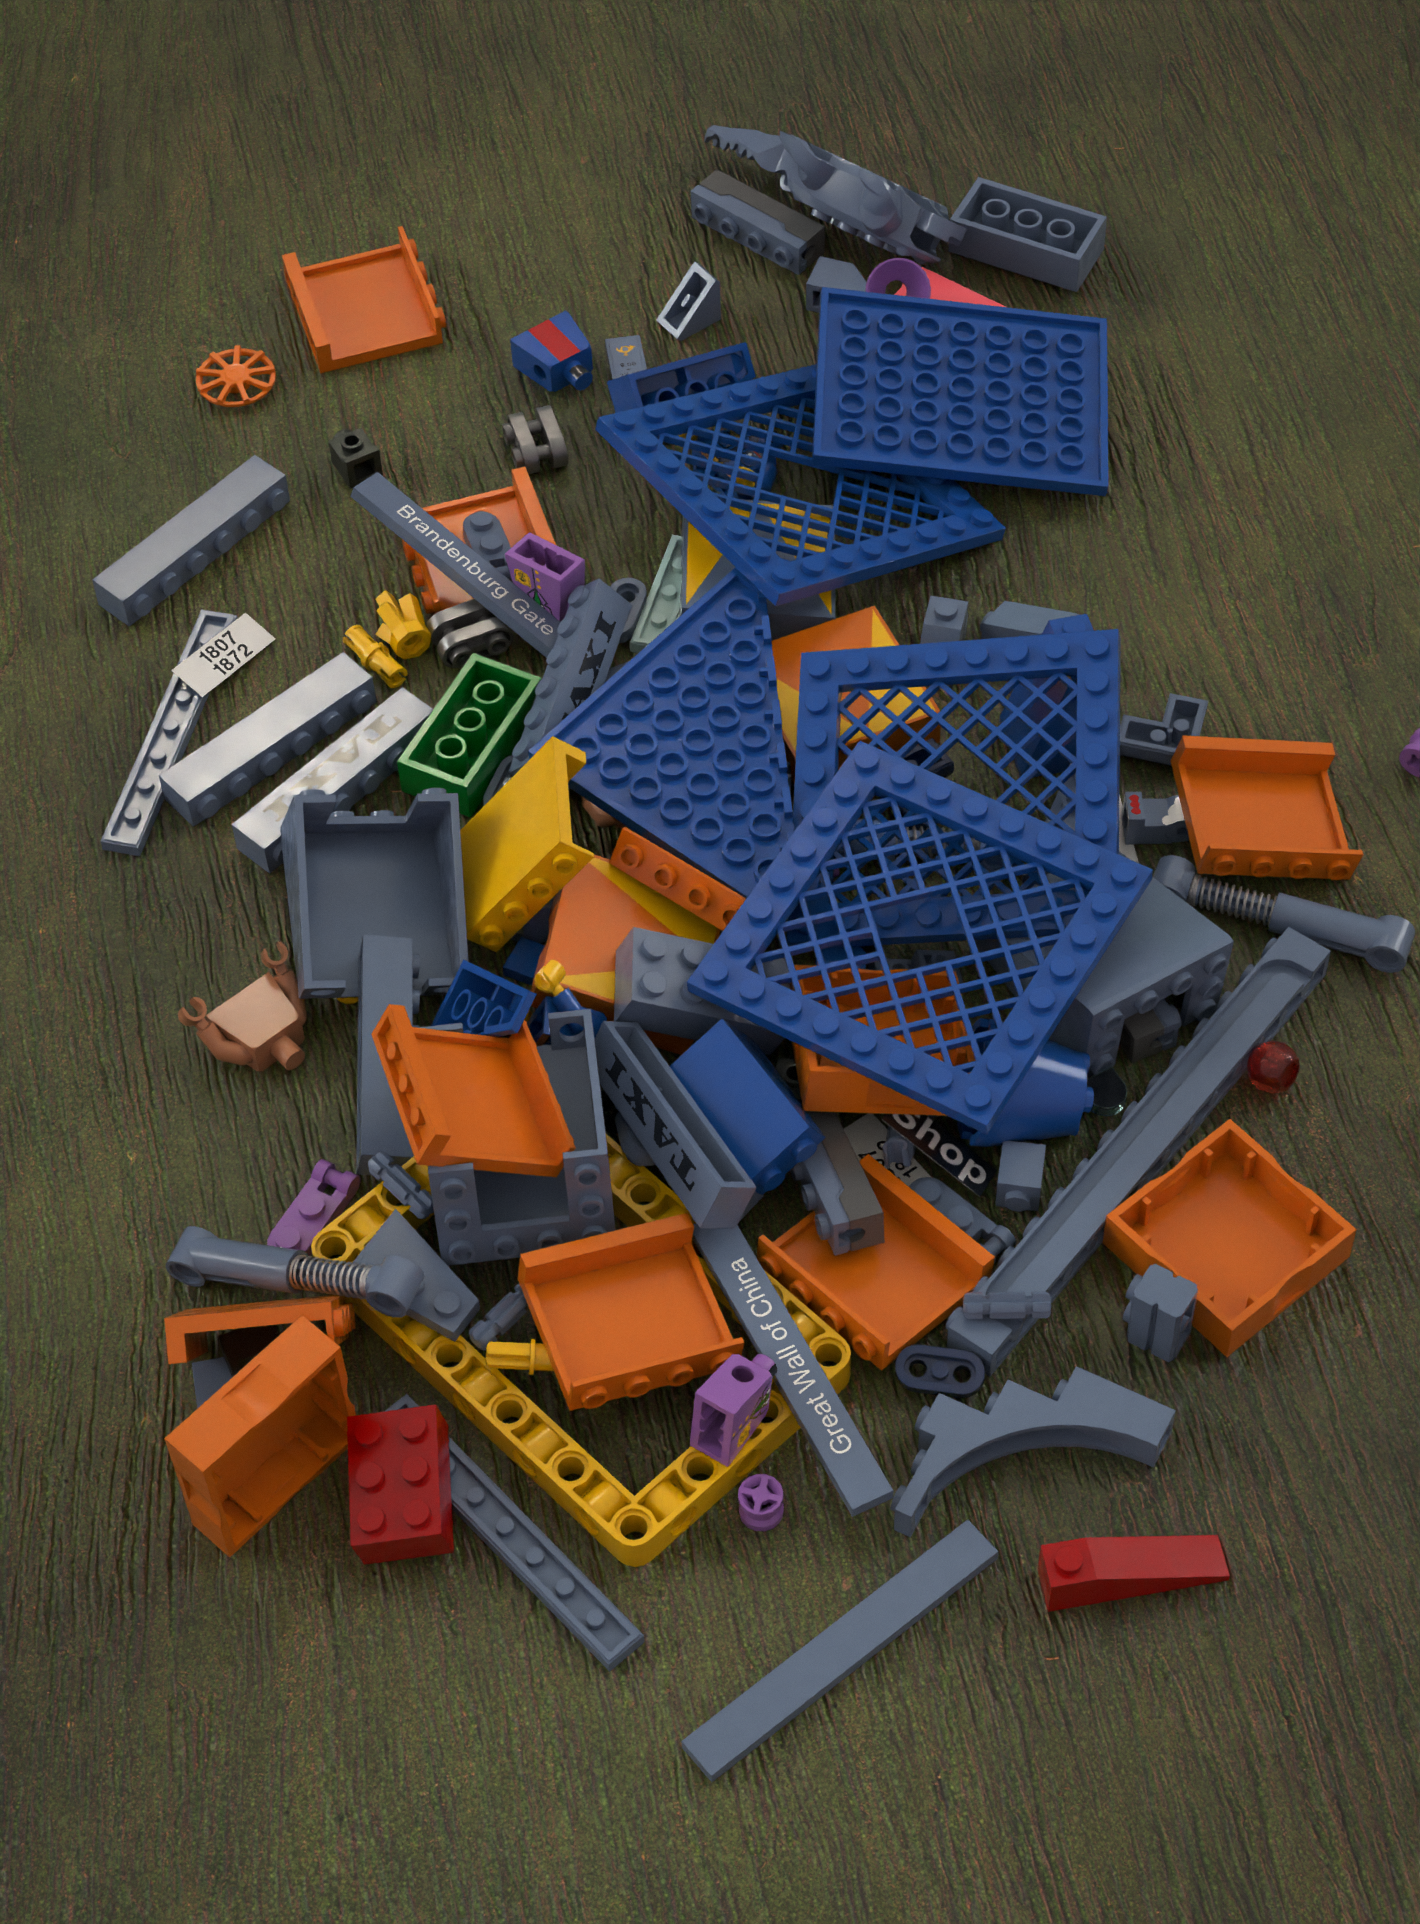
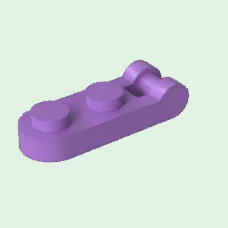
[267,1159,361,1256]

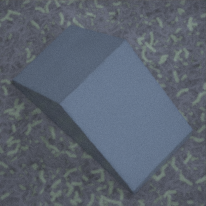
[656,261,721,341]

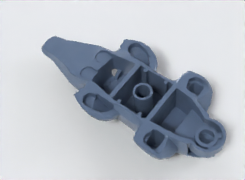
[704,125,967,265]

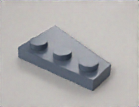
[350,1209,480,1342]

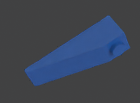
[607,342,756,436]
[431,959,537,1037]

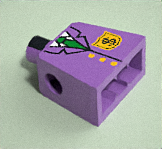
[505,532,585,622]
[690,1354,777,1467]

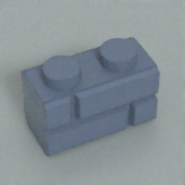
[1122,1264,1198,1363]

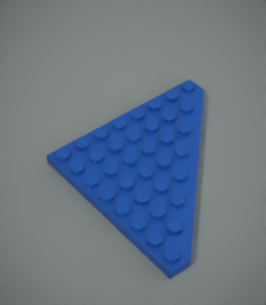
[528,567,794,898]

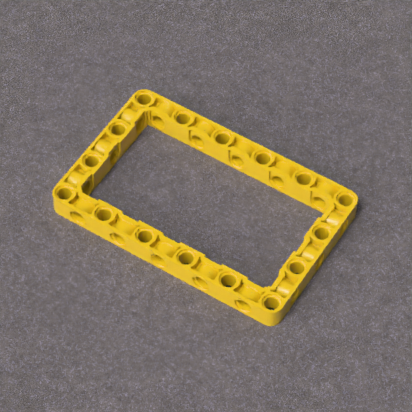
[311,1134,851,1567]

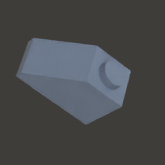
[806,256,867,313]
[920,596,968,689]

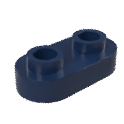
[895,1344,985,1398]

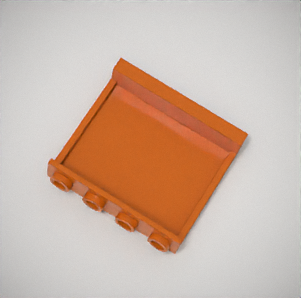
[281,226,446,373]
[402,466,556,615]
[1170,735,1364,880]
[609,827,746,931]
[371,1004,576,1177]
[757,1154,995,1371]
[517,1213,745,1411]
[164,1295,355,1364]

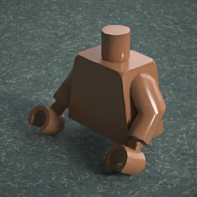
[178,941,307,1071]

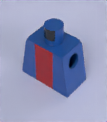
[510,310,593,392]

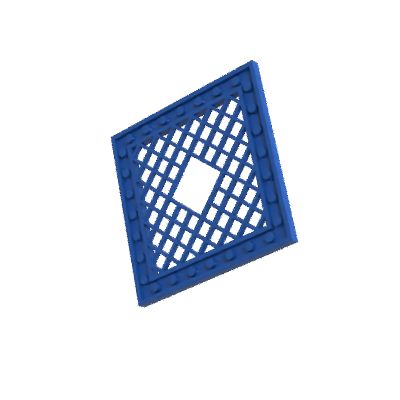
[595,364,1006,606]
[787,629,1121,948]
[687,741,1153,1134]

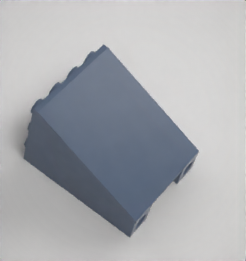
[280,788,468,999]
[975,851,1234,1078]
[419,1009,615,1266]

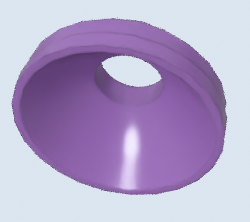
[865,258,931,299]

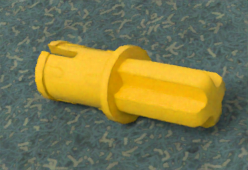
[486,1339,554,1375]

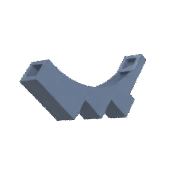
[890,1366,1176,1538]

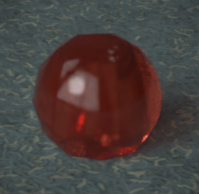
[1247,1041,1300,1094]

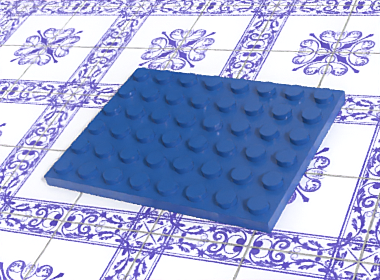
[812,287,1108,496]

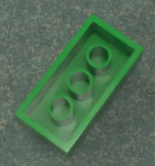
[397,653,541,817]

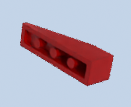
[1038,1535,1230,1612]

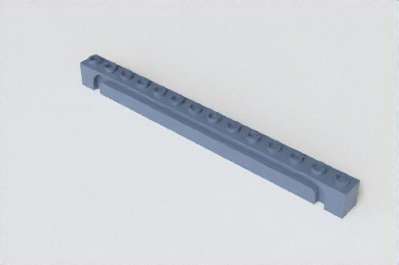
[946,927,1331,1377]

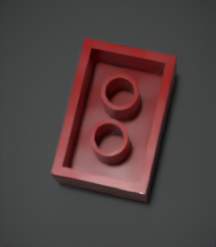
[347,1404,454,1565]

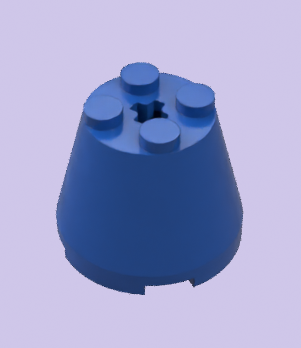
[957,1018,1094,1147]

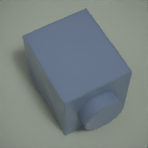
[996,1140,1046,1212]

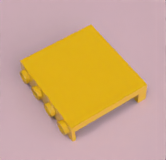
[460,736,594,952]

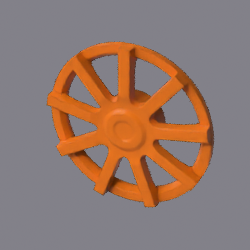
[196,345,276,407]

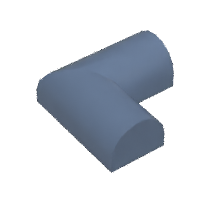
[1120,693,1208,766]

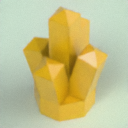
[375,590,431,660]

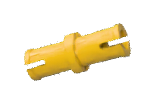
[343,625,408,689]

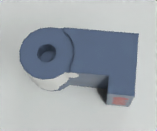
[1121,792,1189,845]

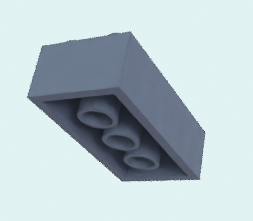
[948,177,1107,292]
[614,927,790,1055]

